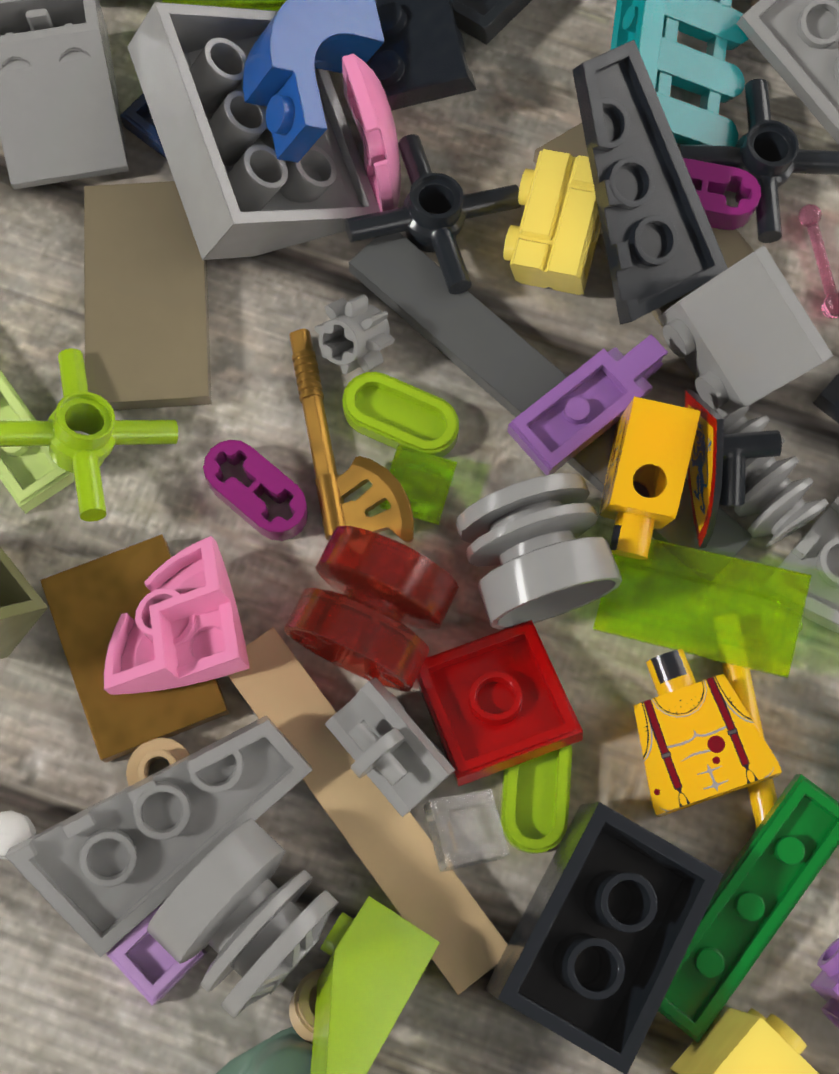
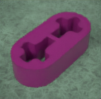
[683,158,761,230]
[203,440,308,541]

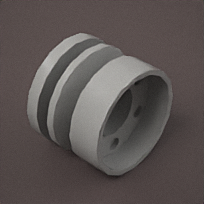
[456,472,623,629]
[146,818,339,1018]

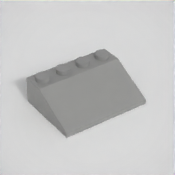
[127,2,381,260]

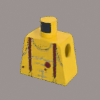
[599,396,701,560]
[634,649,782,817]

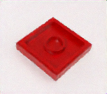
[411,620,583,787]

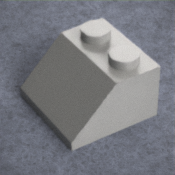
[658,245,833,418]

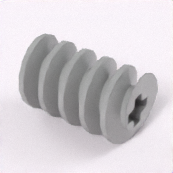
[723,406,829,547]

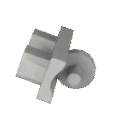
[325,678,455,817]

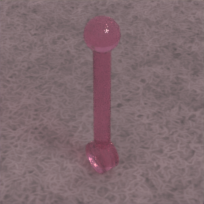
[798,204,839,319]

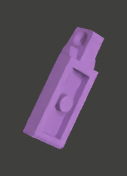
[507,334,668,475]

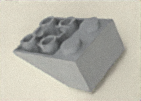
[0,0,129,190]

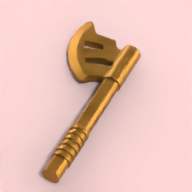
[289,329,414,543]

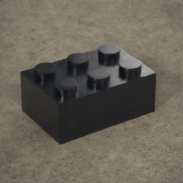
[485,802,723,1074]

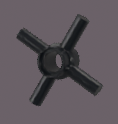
[678,79,839,243]
[345,134,521,295]

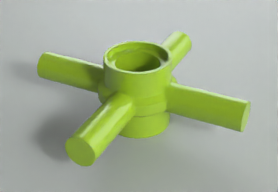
[0,348,178,522]

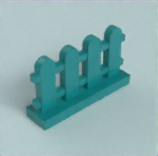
[610,0,749,146]

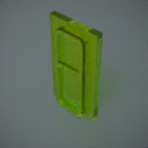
[593,539,812,678]

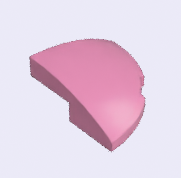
[342,53,401,211]
[104,536,250,695]

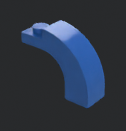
[243,0,385,163]

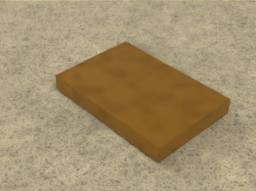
[40,534,230,763]

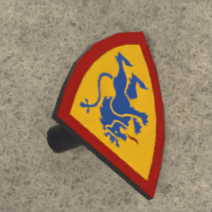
[685,390,782,548]

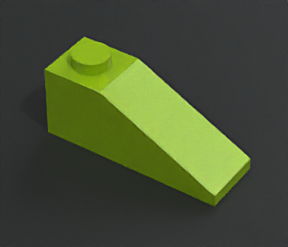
[310,896,440,1074]

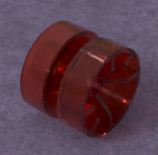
[284,526,459,692]

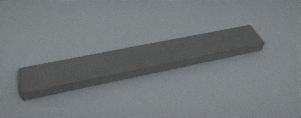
[349,233,753,585]

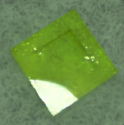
[380,445,457,525]

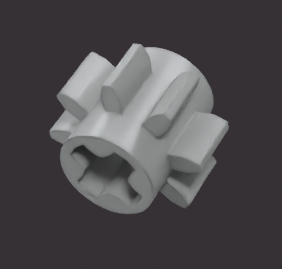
[315,294,395,375]

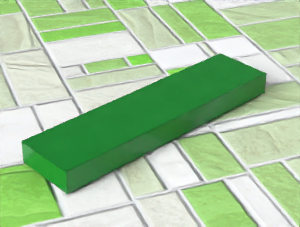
[658,774,839,1043]

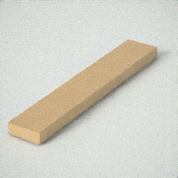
[228,627,508,995]

